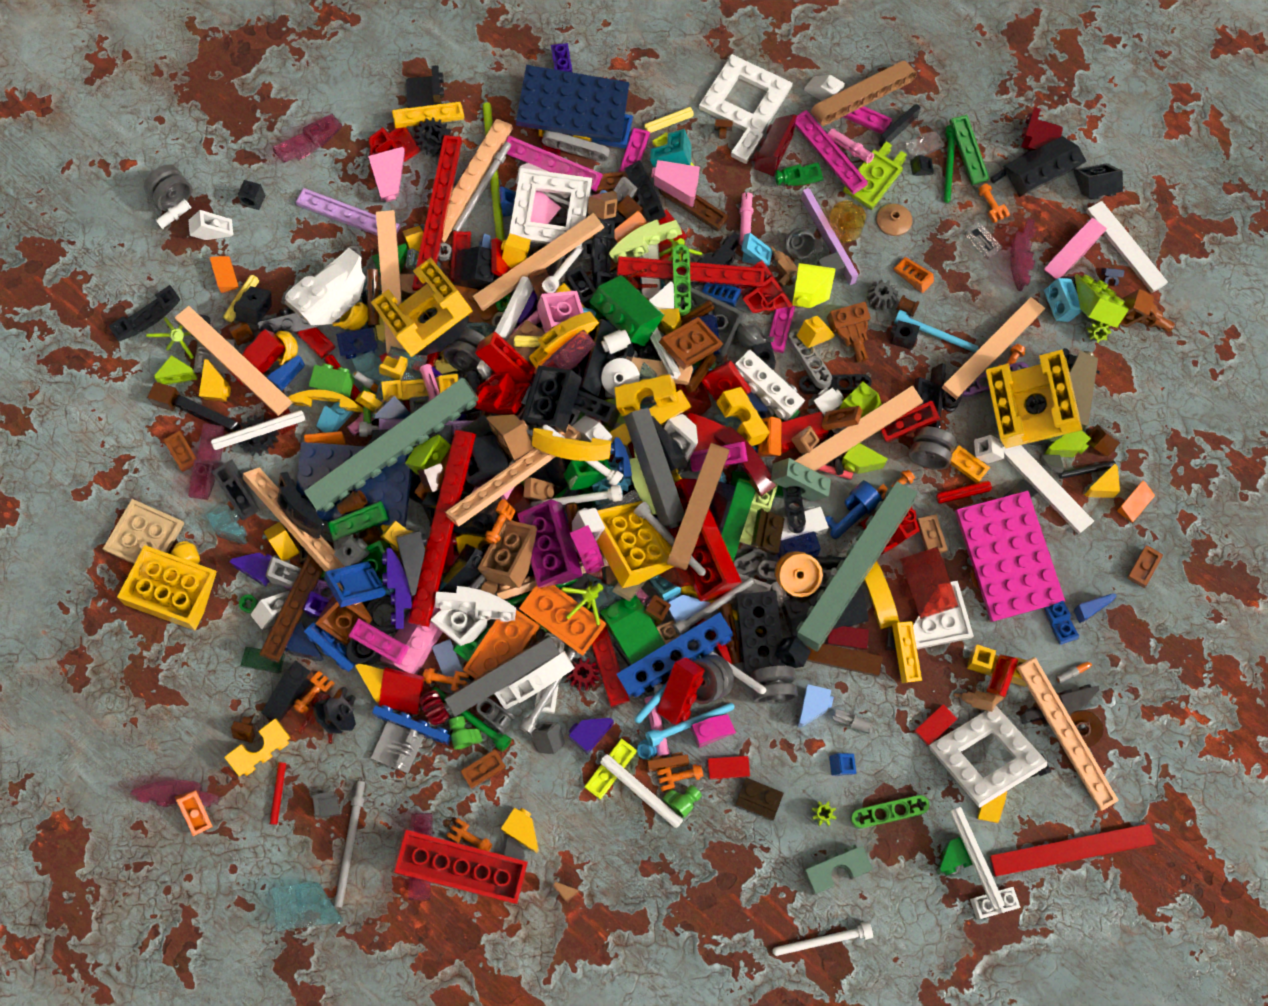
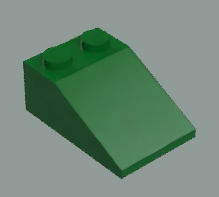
[600,594,666,665]

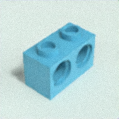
[1044,278,1082,322]

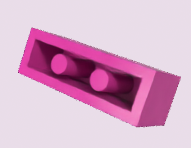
[570,525,605,573]

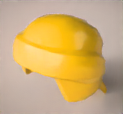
[332,302,368,331]
[275,331,298,365]

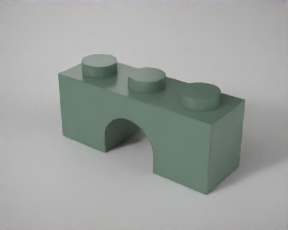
[771,458,831,502]
[803,844,873,895]

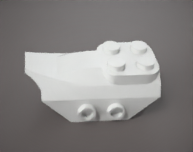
[285,248,366,325]

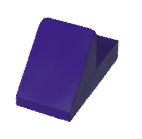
[303,591,329,618]

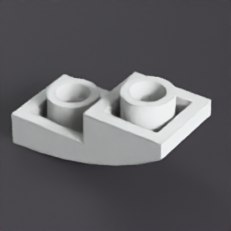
[970,887,1020,920]

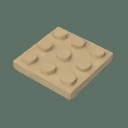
[103,499,185,564]

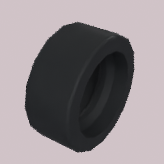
[366,595,398,635]

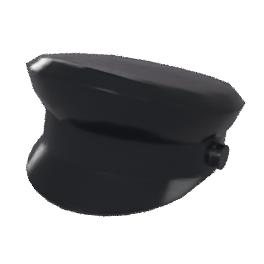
[346,638,381,665]

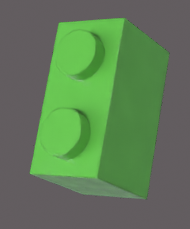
[309,363,355,397]

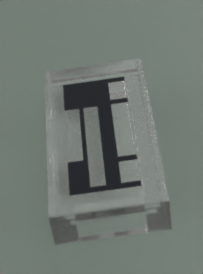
[964,221,1002,259]

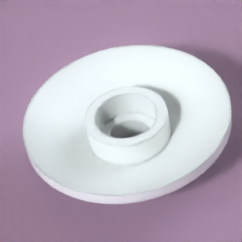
[601,358,640,396]

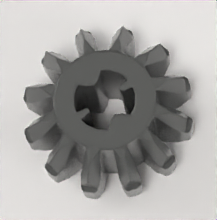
[867,279,898,311]

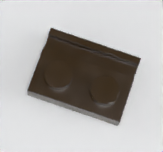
[751,508,785,555]
[735,777,784,821]

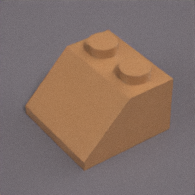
[486,415,534,462]

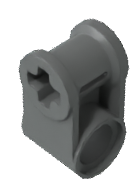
[477,698,515,734]

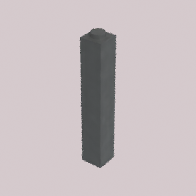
[624,408,685,529]
[443,635,560,717]

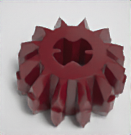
[567,658,600,692]
[419,690,449,726]

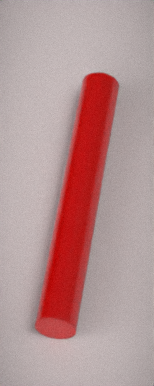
[269,762,286,825]

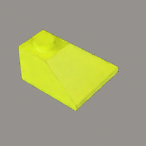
[792,263,836,308]

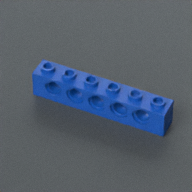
[617,613,733,697]

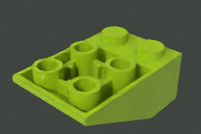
[1075,274,1129,328]

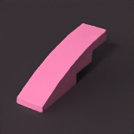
[1044,218,1107,280]

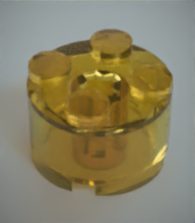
[828,200,866,243]

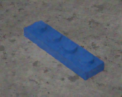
[372,705,451,746]

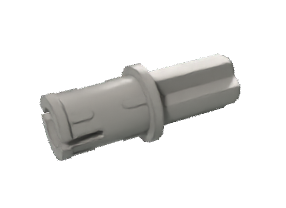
[833,709,874,734]

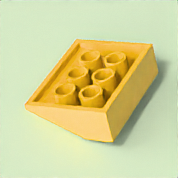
[596,501,674,588]
[117,545,216,631]

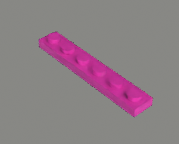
[795,110,868,194]
[506,136,603,191]

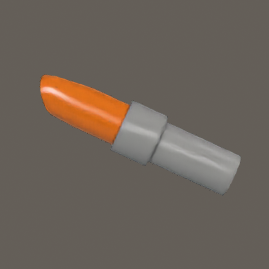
[352,370,381,394]
[1056,662,1092,683]

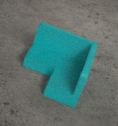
[650,129,692,167]

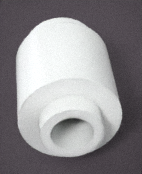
[601,330,631,354]

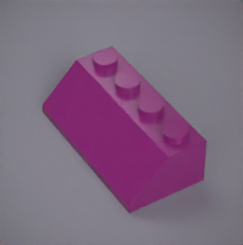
[517,499,583,588]

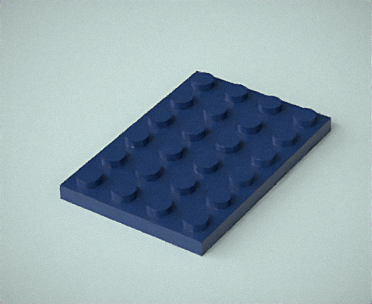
[516,65,630,143]
[296,442,413,527]

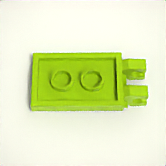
[843,141,907,210]

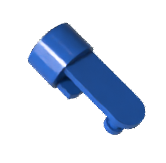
[825,480,883,539]

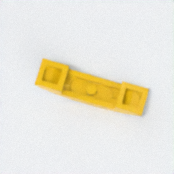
[381,374,458,401]
[288,390,363,413]
[532,428,612,461]
[864,561,899,630]

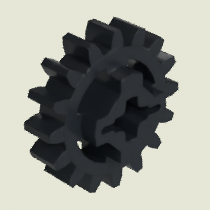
[414,118,452,156]
[237,415,279,456]

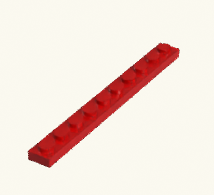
[412,135,462,291]
[408,430,476,627]

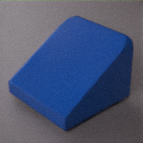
[829,753,857,776]

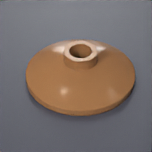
[876,204,912,236]

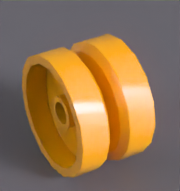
[775,551,823,597]

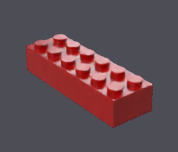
[668,479,742,602]
[392,830,528,904]

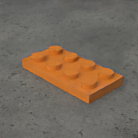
[519,585,606,656]
[463,609,540,678]

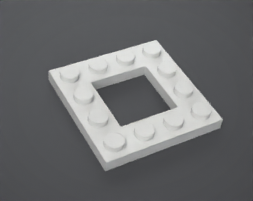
[699,54,793,134]
[509,168,592,249]
[929,706,1047,808]

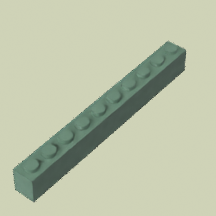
[304,378,479,512]
[796,482,917,652]

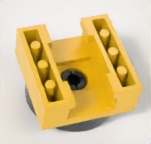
[371,257,472,357]
[986,350,1083,449]

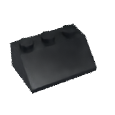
[522,365,582,433]

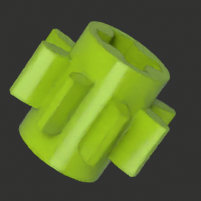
[1087,321,1112,343]
[811,801,836,827]

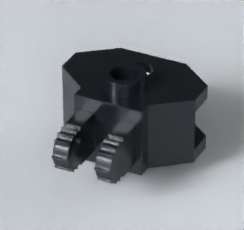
[313,687,356,734]

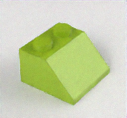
[839,382,882,419]

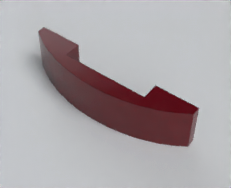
[714,426,776,497]

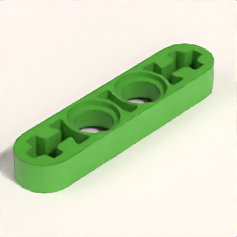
[672,244,691,316]
[851,795,930,829]

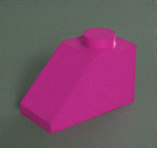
[691,714,736,748]

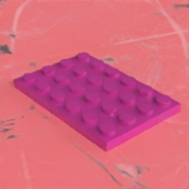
[955,491,1065,622]

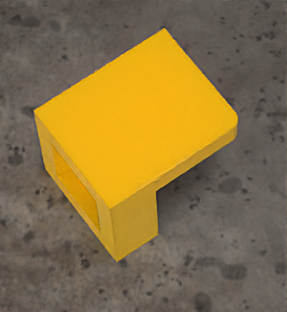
[379,356,408,380]

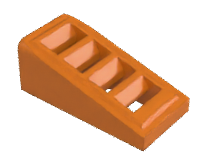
[894,257,934,293]

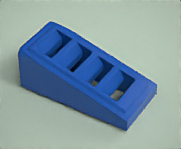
[702,283,742,307]
[266,355,305,392]
[1074,593,1117,623]

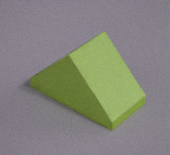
[155,355,197,385]

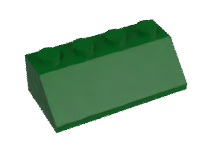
[589,275,664,346]

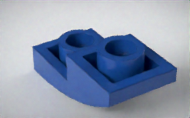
[610,437,632,479]
[1044,600,1079,645]

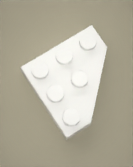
[913,581,974,649]

